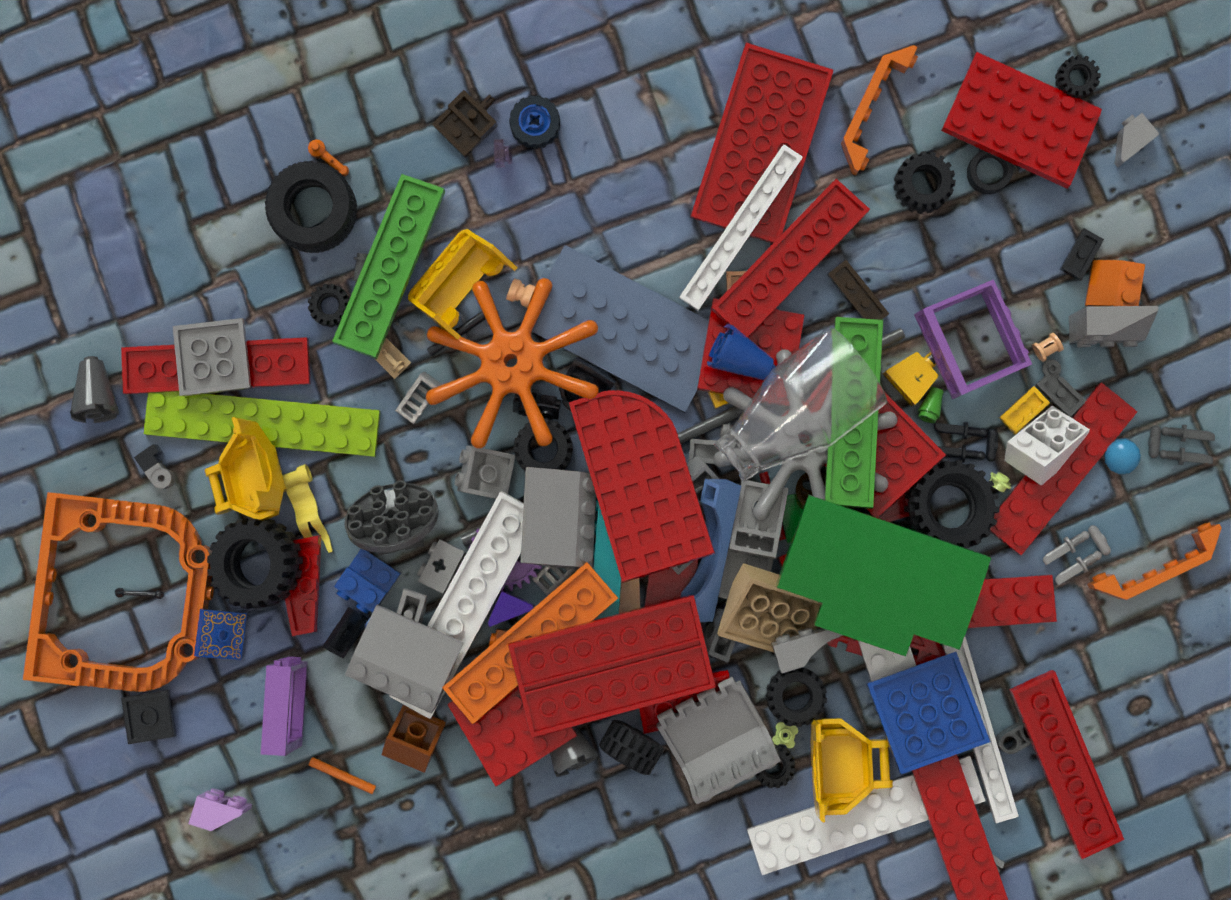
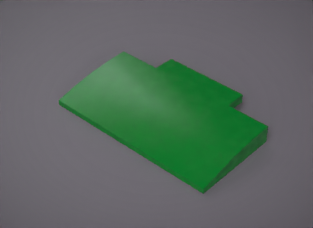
[776,494,991,657]

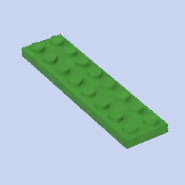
[332,174,445,359]
[824,317,883,509]

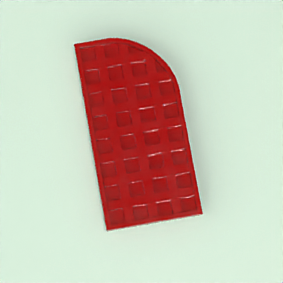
[569,390,715,583]

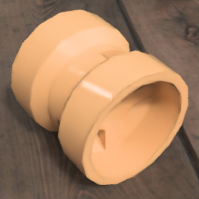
[506,278,535,308]

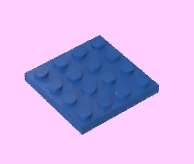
[866,652,991,774]

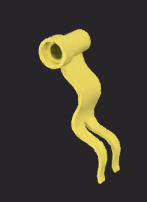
[282,464,333,553]

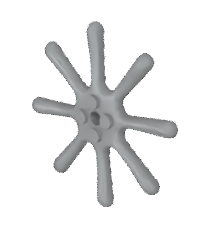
[713,349,897,520]

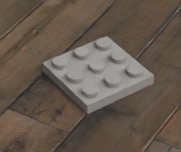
[173,318,251,396]

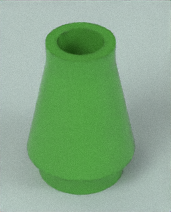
[918,387,944,424]

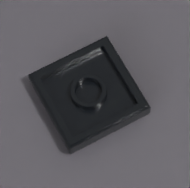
[121,690,176,744]

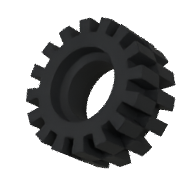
[1055,55,1101,100]
[308,284,350,327]
[755,745,796,788]

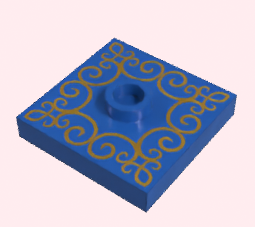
[194,609,247,660]

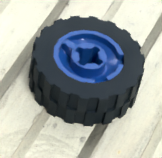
[509,95,561,149]

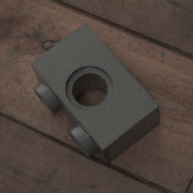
[703,608,736,662]

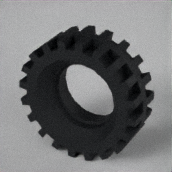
[904,460,1000,548]

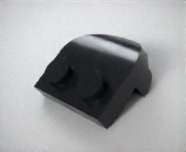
[559,356,616,411]

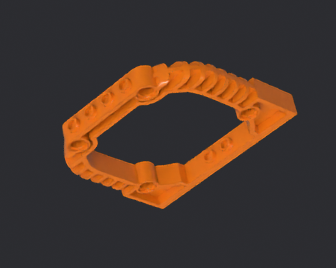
[23,492,214,692]

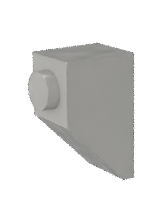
[1115,113,1159,168]
[397,588,427,624]

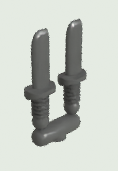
[1148,424,1215,465]

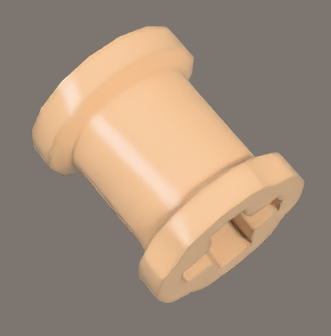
[1032,333,1064,362]

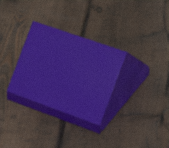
[488,591,535,627]

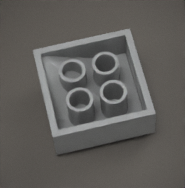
[1069,306,1158,348]

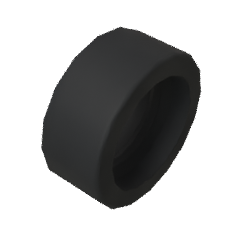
[967,150,1013,194]

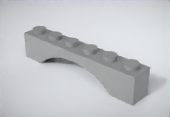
[771,627,842,674]

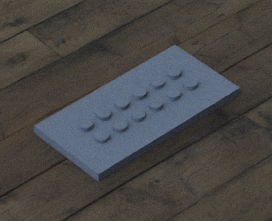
[532,245,709,413]

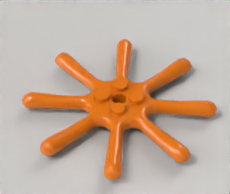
[426,278,599,449]

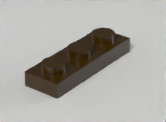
[827,260,889,320]

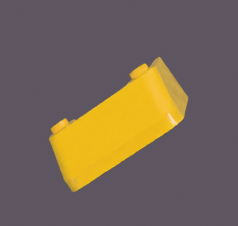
[408,229,518,339]

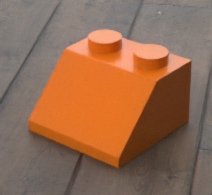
[1085,260,1145,307]

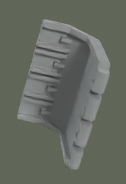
[657,677,781,804]

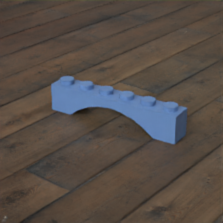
[680,479,741,622]

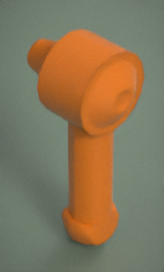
[308,139,349,177]

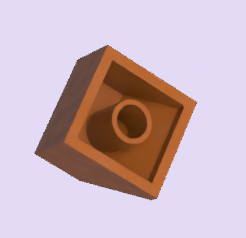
[381,704,446,773]

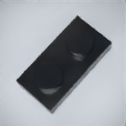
[1060,228,1104,281]
[323,607,369,659]

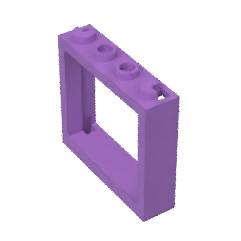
[914,279,1032,399]
[261,656,308,756]

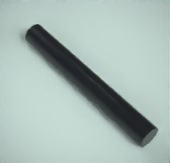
[427,311,486,356]

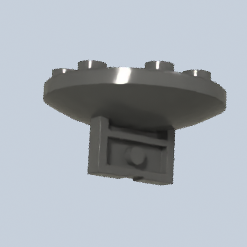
[344,481,439,556]

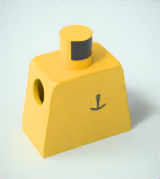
[883,352,939,407]

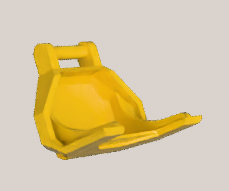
[205,417,287,521]
[810,718,893,822]

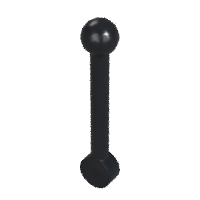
[115,588,164,599]

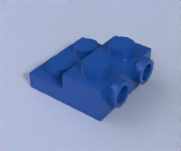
[334,549,401,614]

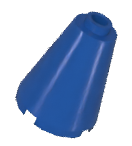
[707,324,776,380]

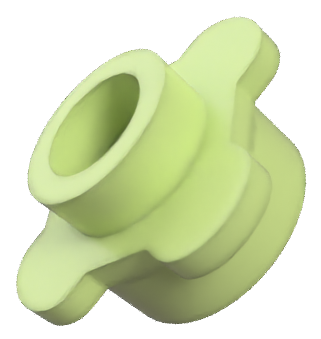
[989,472,1011,493]
[772,722,798,748]

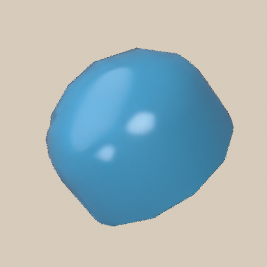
[1104,438,1141,474]

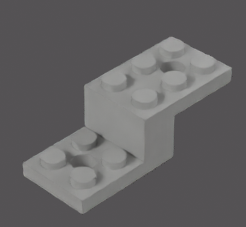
[718,479,789,599]

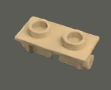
[374,338,411,379]

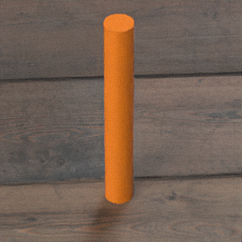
[308,757,376,795]

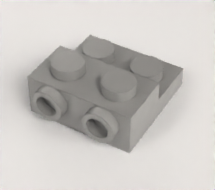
[455,445,515,499]

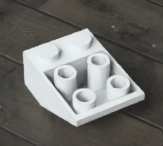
[1004,406,1090,485]

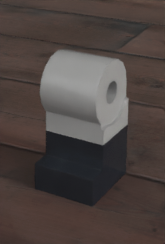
[134,444,175,489]

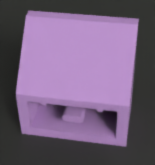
[188,788,252,831]

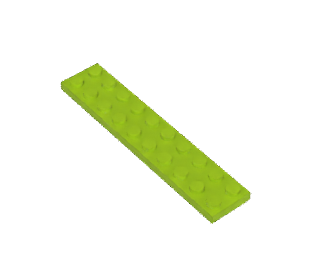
[143,391,381,457]

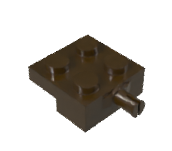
[432,90,498,158]

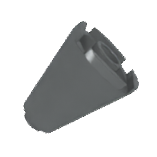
[70,356,119,423]
[550,726,599,777]

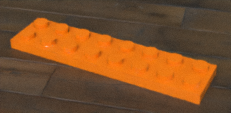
[442,562,619,724]

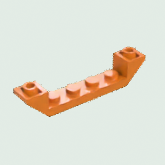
[841,45,918,176]
[1087,522,1222,600]

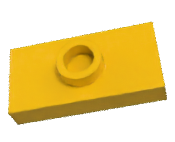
[999,386,1050,435]

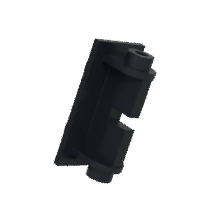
[513,393,561,420]

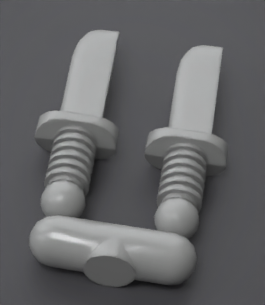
[1043,525,1111,585]

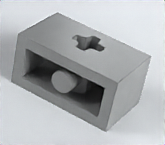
[417,539,466,594]

